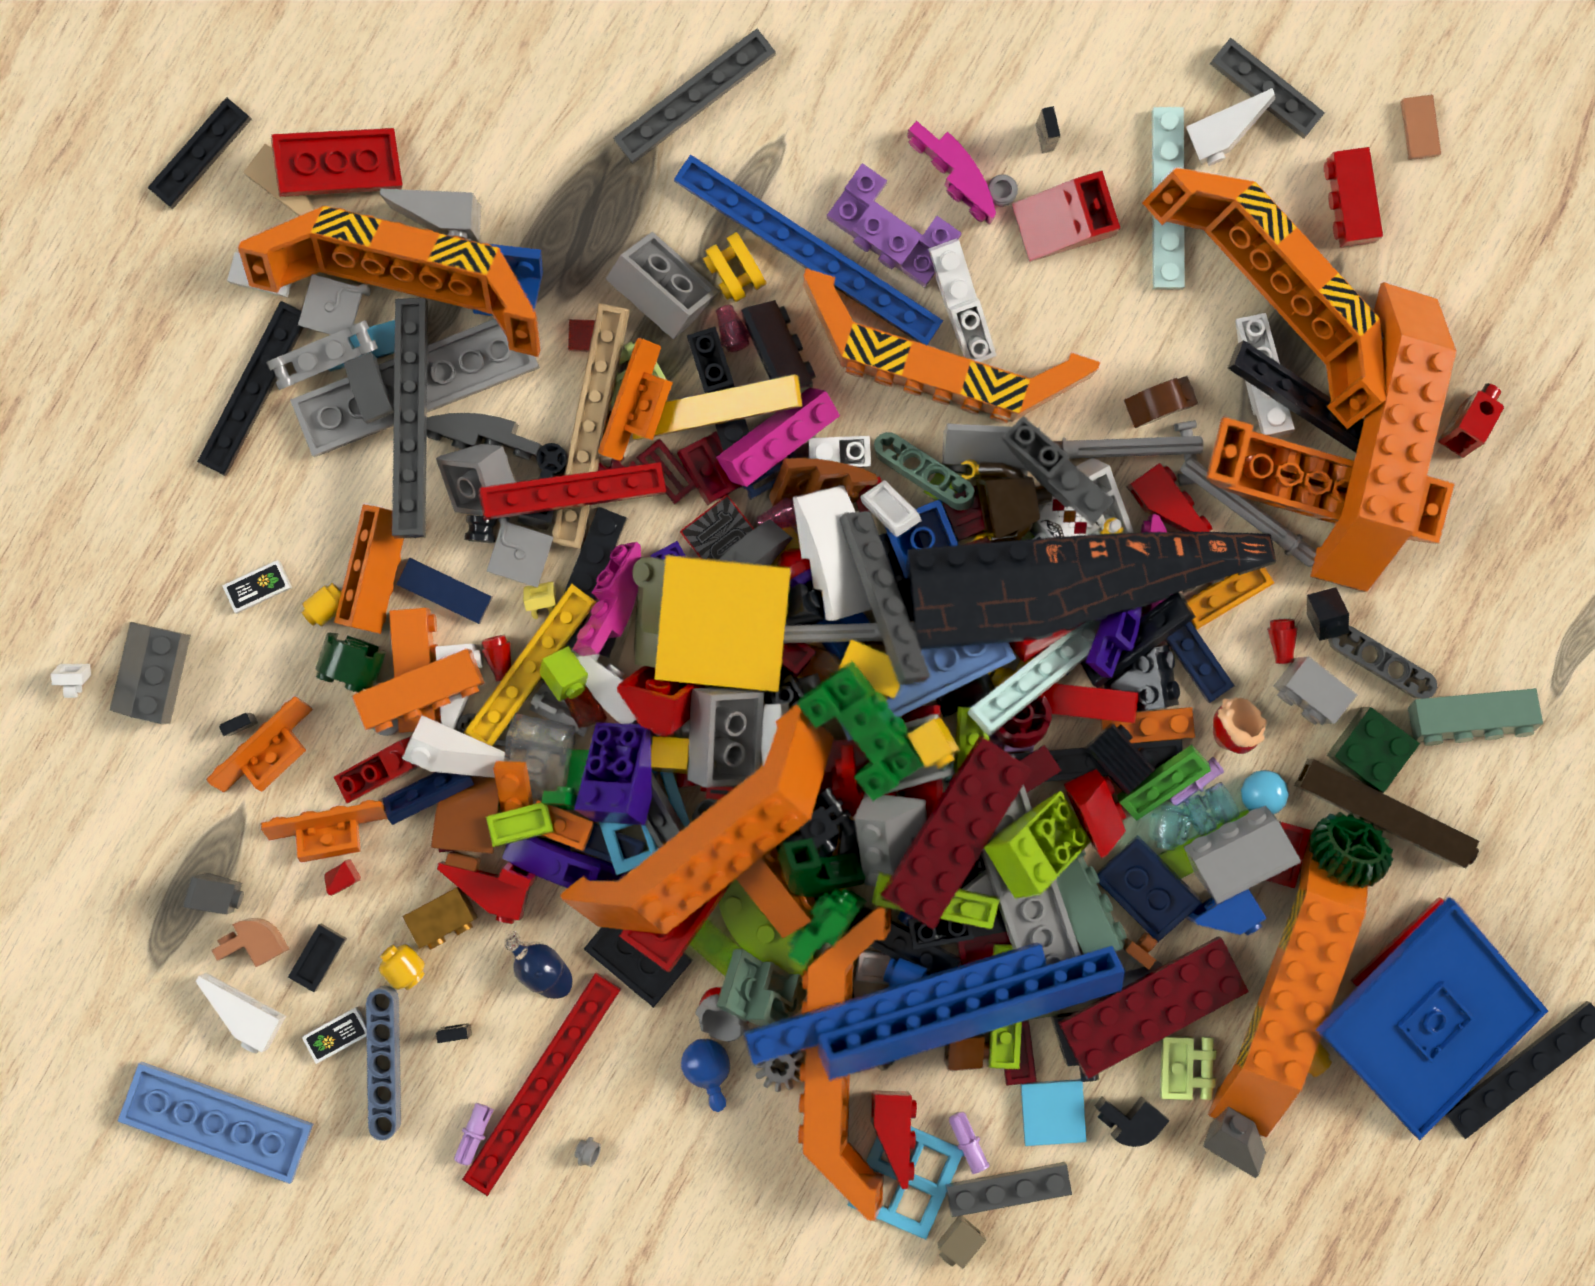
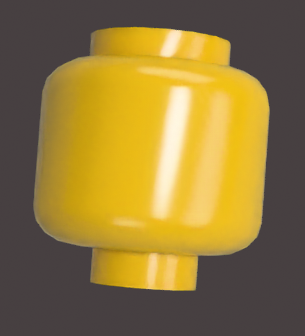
[379,944,425,990]

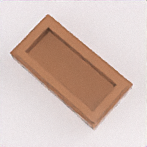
[1401,95,1441,160]

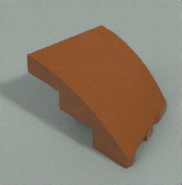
[769,458,878,506]
[431,775,500,854]

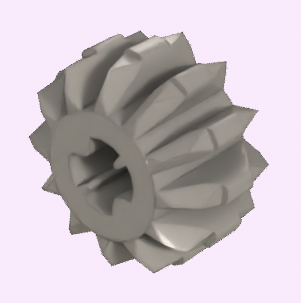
[754,1051,804,1092]

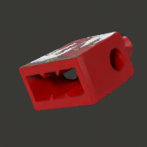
[1438,383,1504,458]

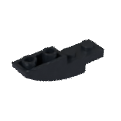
[687,326,749,451]
[908,907,1007,950]

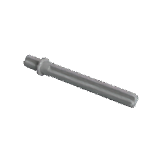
[1053,436,1204,459]
[1180,458,1316,567]
[783,622,915,643]

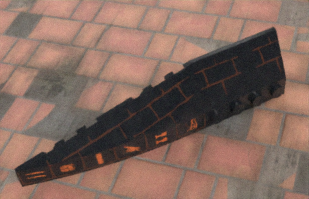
[906,532,1276,649]

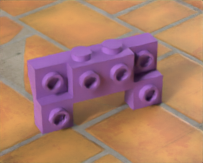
[827,163,962,288]

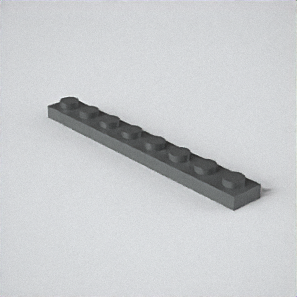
[392,298,428,539]

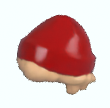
[1213,697,1267,754]

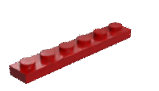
[479,462,666,520]

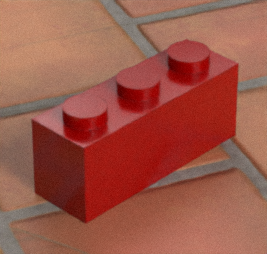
[1324,147,1383,248]

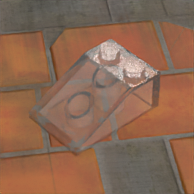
[504,713,575,804]

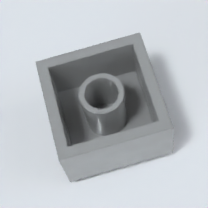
[1273,656,1357,725]

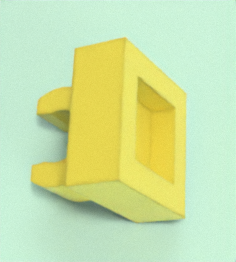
[523,581,556,619]

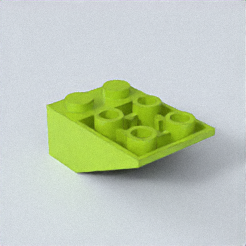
[984,791,1091,899]

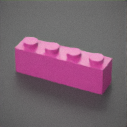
[716,387,840,487]

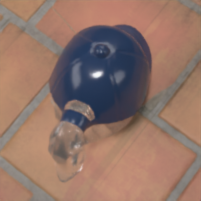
[504,930,573,999]

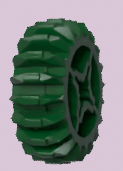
[1308,812,1393,889]

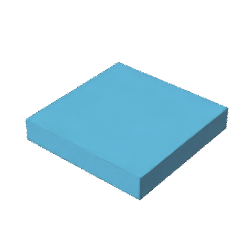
[1020,1079,1087,1146]

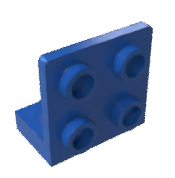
[473,244,543,316]

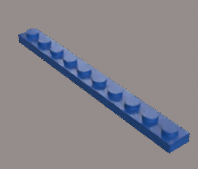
[674,154,943,345]
[744,942,1047,1065]

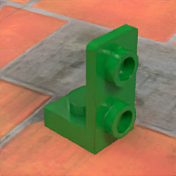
[541,749,589,811]

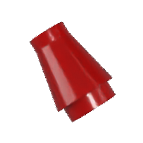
[1267,619,1298,664]
[481,635,512,681]

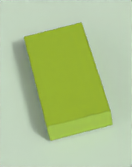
[486,803,554,847]

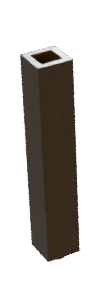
[1294,759,1479,869]

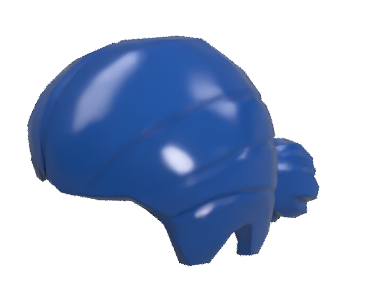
[681,1039,730,1112]

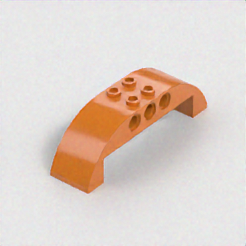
[1206,417,1454,544]

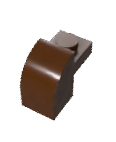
[1124,376,1198,428]

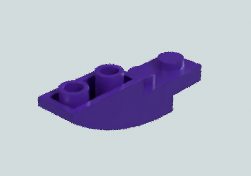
[1085,607,1142,678]
[502,836,629,888]

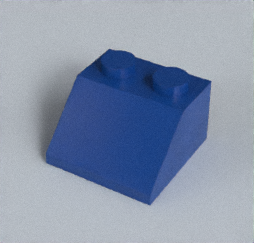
[883,499,958,579]
[1186,889,1267,936]

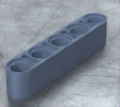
[366,985,401,1141]

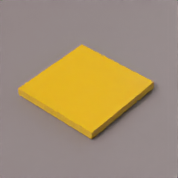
[655,555,791,692]

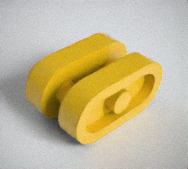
[703,232,767,303]

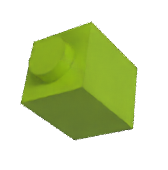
[539,646,588,702]

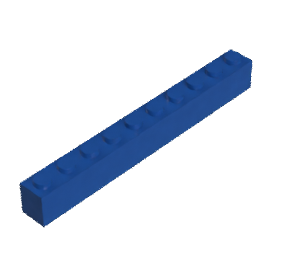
[818,946,1125,1081]

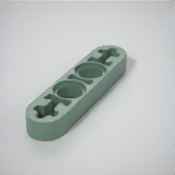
[874,432,975,510]

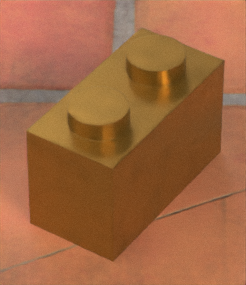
[402,887,478,950]

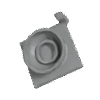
[298,274,371,338]
[487,517,554,588]

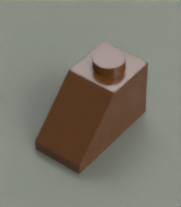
[944,1033,990,1071]

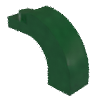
[778,838,866,897]

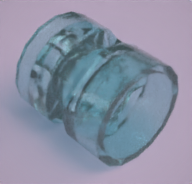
[1182,782,1240,836]

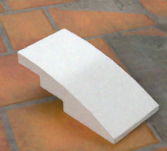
[793,485,872,621]

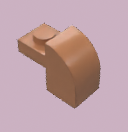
[211,918,289,967]

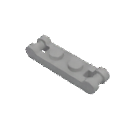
[266,320,378,390]

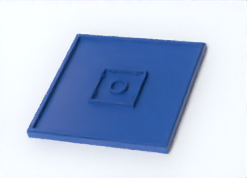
[1316,896,1548,1141]

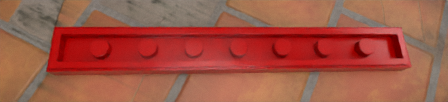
[462,972,621,1196]

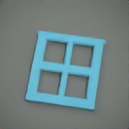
[599,769,690,876]
[847,1126,965,1240]

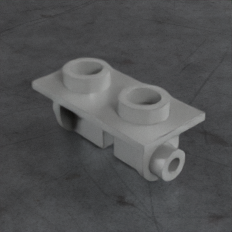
[530,683,597,737]

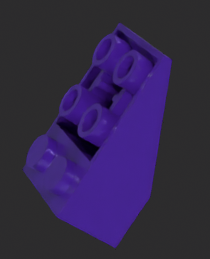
[574,722,652,825]

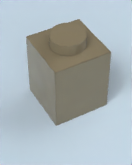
[937,1216,986,1269]

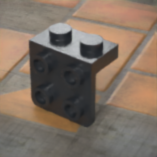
[1104,645,1180,712]

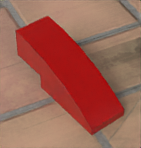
[1040,683,1138,723]

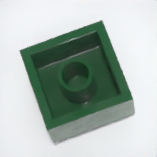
[1326,707,1420,793]

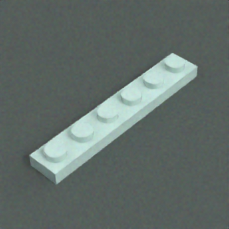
[1152,107,1185,290]
[968,620,1101,736]

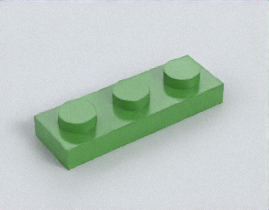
[1117,745,1211,821]

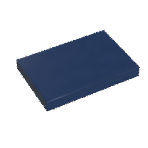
[1096,835,1202,942]

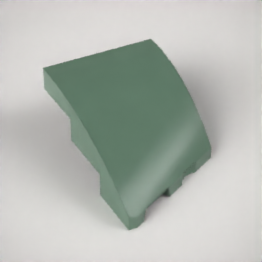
[716,949,807,1026]

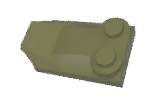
[632,556,665,668]

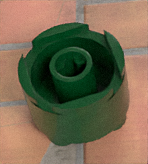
[315,633,386,693]

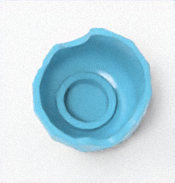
[1241,770,1289,815]

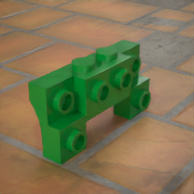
[797,661,924,801]
[788,889,867,967]

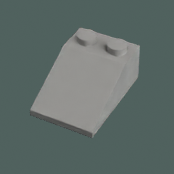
[380,189,481,242]

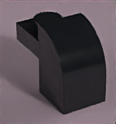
[1094,1096,1169,1147]

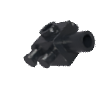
[779,786,856,854]

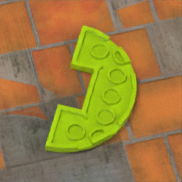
[718,879,814,976]

